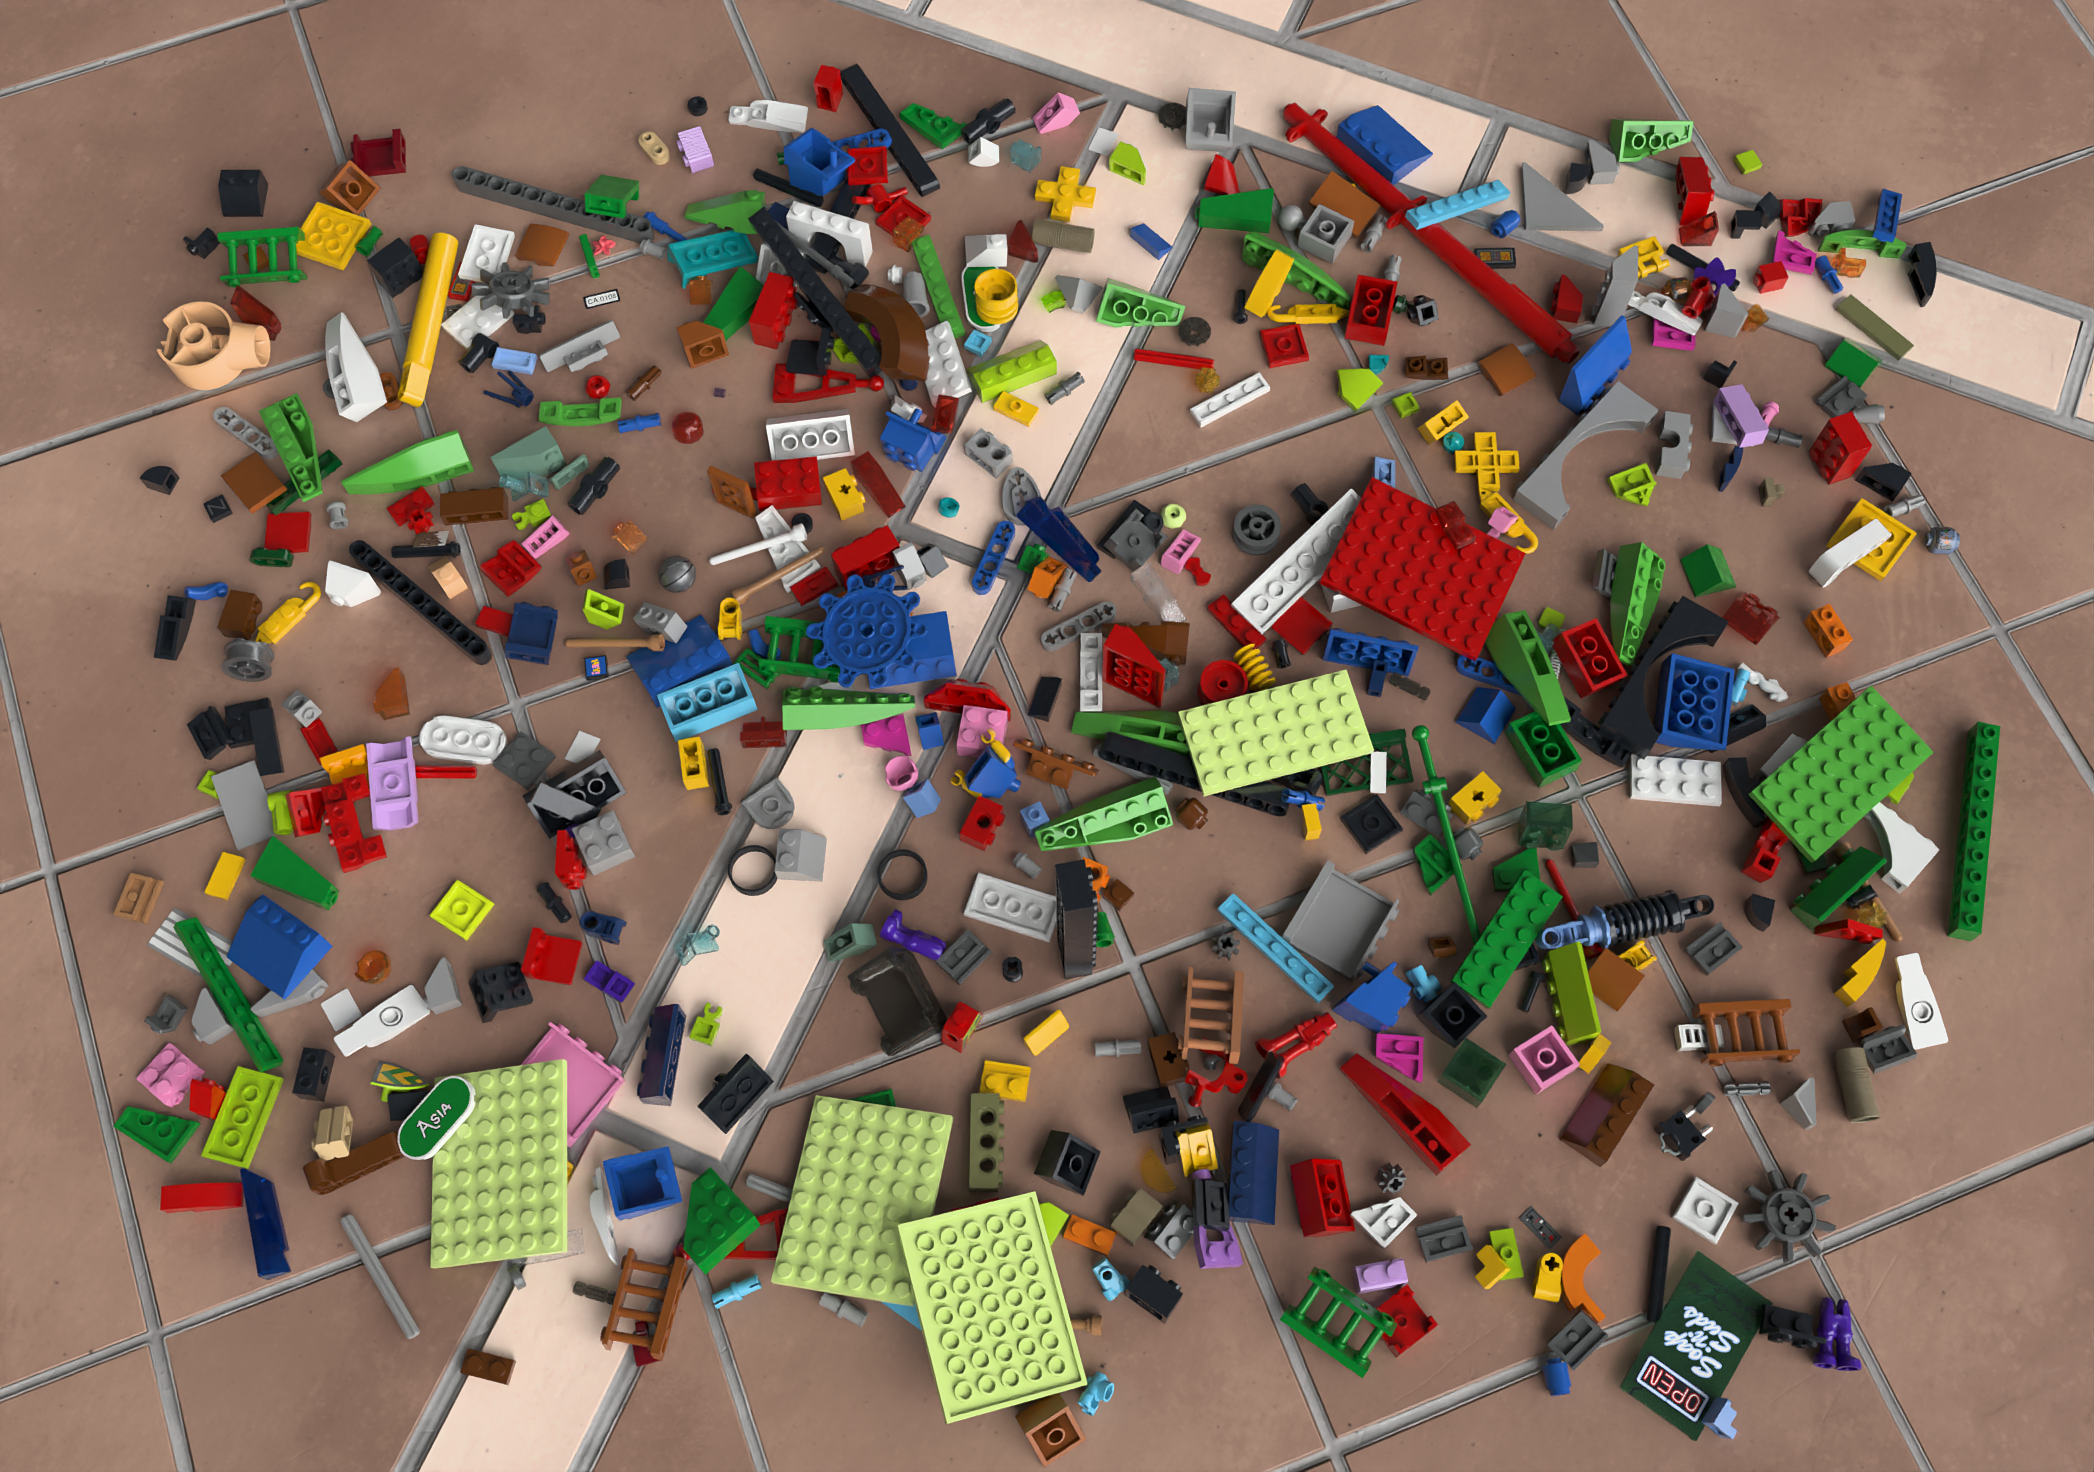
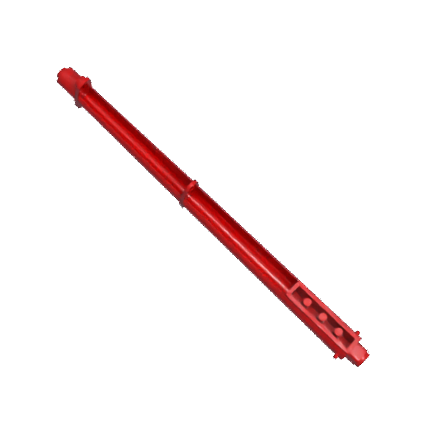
[1283,103,1579,364]

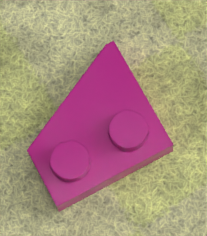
[1772,231,1816,275]
[1652,317,1695,351]
[1375,1033,1424,1083]

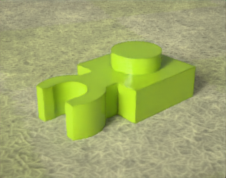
[512,499,551,530]
[689,1002,723,1047]

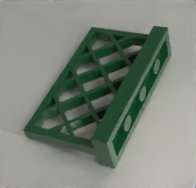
[1320,728,1414,796]

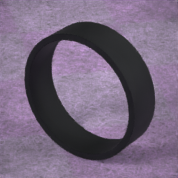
[728,845,778,896]
[877,849,928,900]

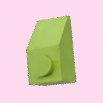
[1109,141,1146,185]
[582,589,624,630]

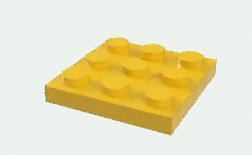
[296,202,371,271]
[1826,498,1917,581]

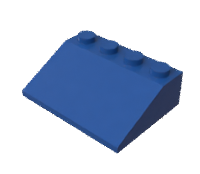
[1336,105,1433,185]
[1558,315,1632,415]
[862,611,957,689]
[626,615,733,708]
[1323,628,1419,676]
[1654,653,1735,751]
[226,894,333,1000]

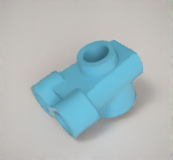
[1731,669,1750,706]
[1405,965,1441,1002]
[1091,1257,1131,1301]
[1077,1371,1114,1416]

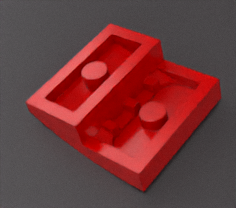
[480,540,541,597]
[1271,597,1333,655]

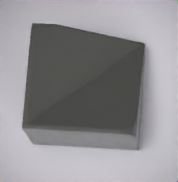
[1571,842,1599,868]

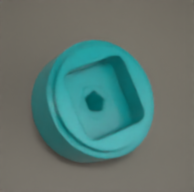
[1442,432,1464,454]
[938,497,960,518]

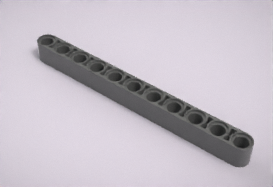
[452,166,655,244]

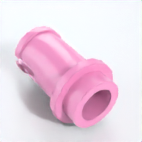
[1760,401,1779,426]

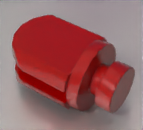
[410,234,430,264]

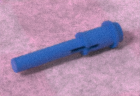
[643,211,689,242]

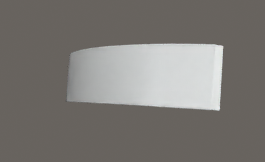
[1080,633,1102,711]

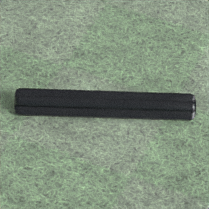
[753,168,824,207]
[1666,244,1740,292]
[1647,1226,1671,1323]

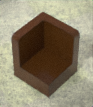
[1842,1007,1883,1042]

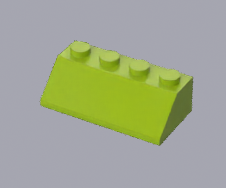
[966,340,1057,403]
[1542,941,1601,1046]

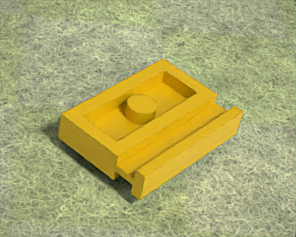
[979,1060,1031,1102]
[1176,1124,1218,1177]

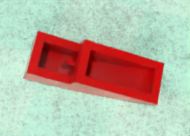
[160,1183,244,1213]

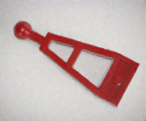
[772,363,884,403]
[673,1208,788,1261]

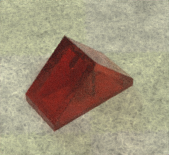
[1679,211,1719,246]
[1008,220,1038,263]

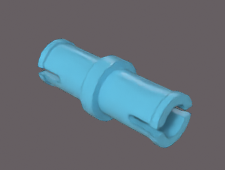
[711,1274,762,1309]

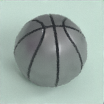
[658,556,696,593]

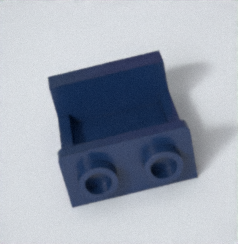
[505,602,558,665]

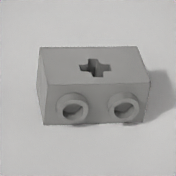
[633,602,688,644]

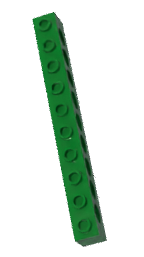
[1948,721,2001,942]

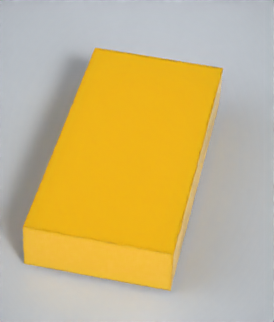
[204,852,246,901]

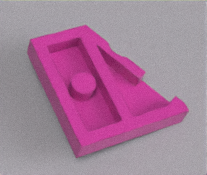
[861,714,912,756]

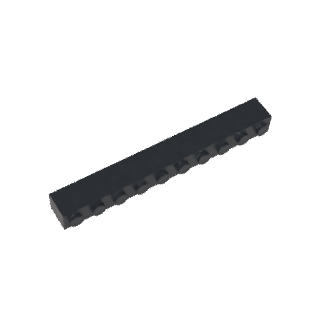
[748,207,882,378]

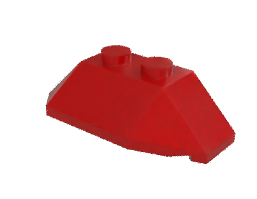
[924,679,1011,721]

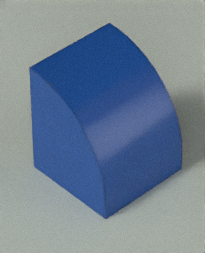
[915,712,944,750]

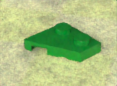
[1413,834,1462,896]
[1492,846,1540,892]

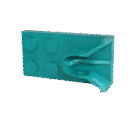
[667,230,758,289]

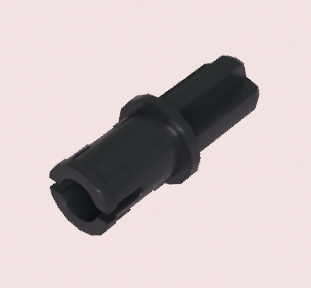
[536,882,572,924]

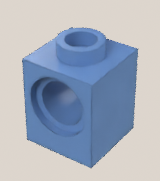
[1020,801,1050,838]

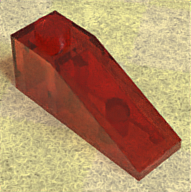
[230,286,281,341]
[851,451,905,518]

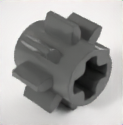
[1212,931,1240,961]
[1375,1162,1407,1194]

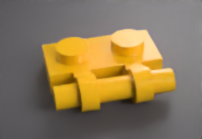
[1617,236,1670,279]

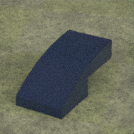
[1719,446,1743,492]

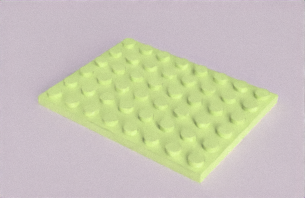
[431,1059,567,1269]
[771,1095,953,1307]
[896,1191,1088,1424]

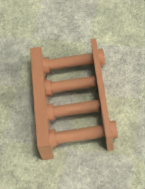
[1178,967,1244,1064]

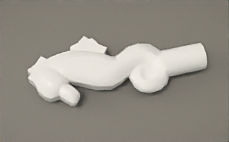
[1737,663,1788,702]

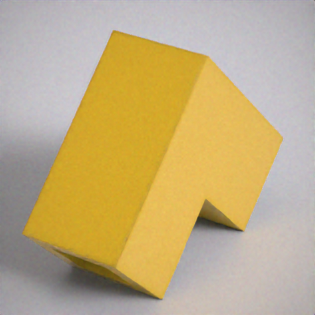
[1301,803,1322,841]
[1579,1034,1612,1074]
[1475,1245,1511,1289]

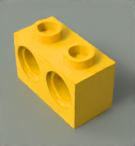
[1417,400,1469,445]

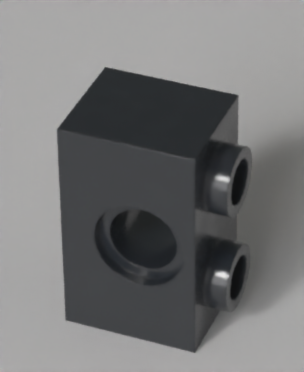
[292,1047,335,1102]

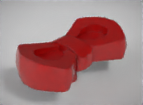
[1185,557,1212,586]

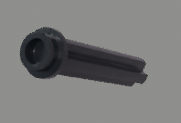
[391,541,461,558]
[707,748,732,816]

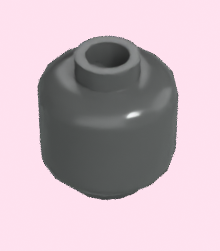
[1453,827,1483,860]

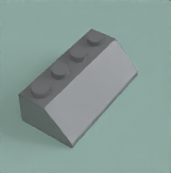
[1591,246,1638,327]

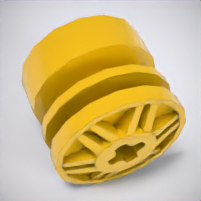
[974,269,1018,325]

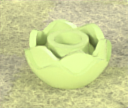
[1160,504,1186,529]

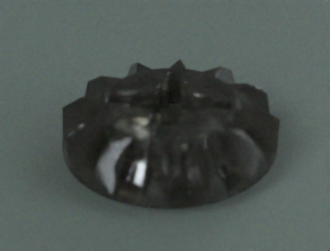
[1158,103,1186,130]
[1179,317,1211,347]

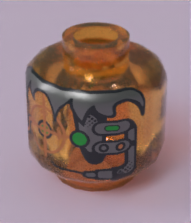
[1661,277,1692,304]

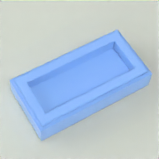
[491,347,538,375]

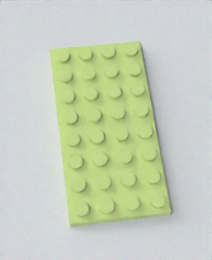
[1178,670,1374,797]

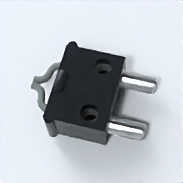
[1654,1105,1713,1161]

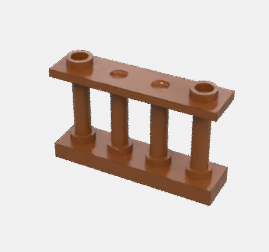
[1691,999,1801,1067]
[600,1248,688,1360]

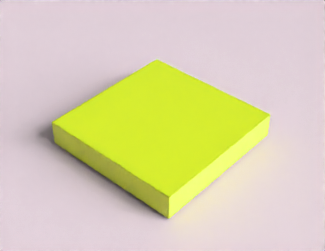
[429,879,495,941]

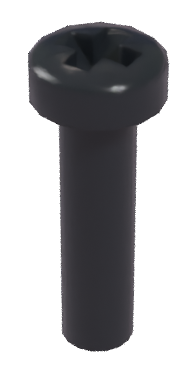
[1234,289,1248,324]
[1520,971,1546,1013]

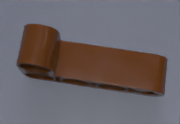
[302,1132,404,1195]

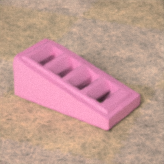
[521,515,570,559]
[1161,529,1201,574]

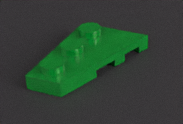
[900,103,968,150]
[113,1106,201,1164]

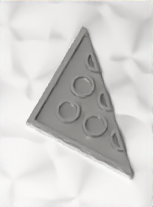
[1521,162,1604,231]

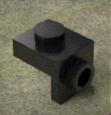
[183,227,220,259]
[513,305,546,334]

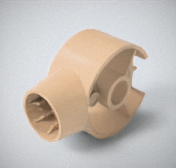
[157,302,271,390]

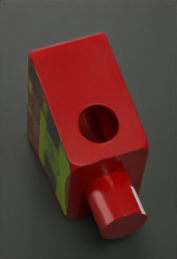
[941,1001,984,1053]

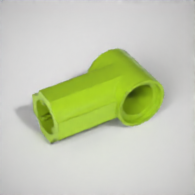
[267,789,294,836]

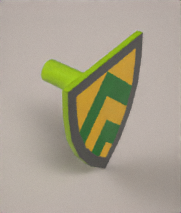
[370,1060,429,1102]

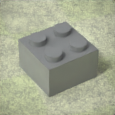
[572,810,635,875]

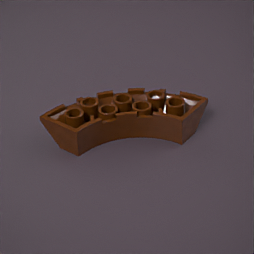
[844,284,930,381]

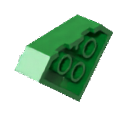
[683,1167,761,1275]

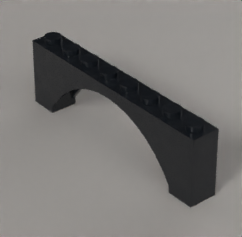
[1597,595,1729,760]

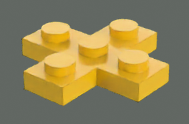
[1035,166,1096,222]
[1454,432,1520,492]

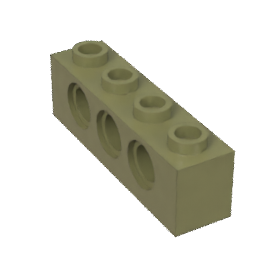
[969,1093,1004,1192]

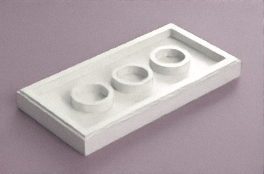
[963,873,1056,943]

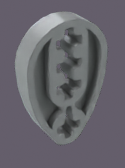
[1002,467,1043,526]

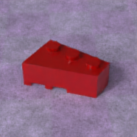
[1675,157,1715,226]

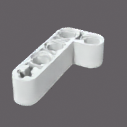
[1808,519,1892,588]

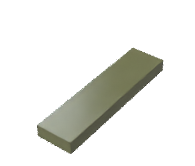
[1835,294,1914,361]

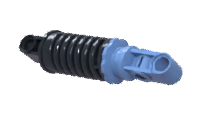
[1535,890,1714,949]

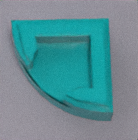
[1368,355,1389,375]

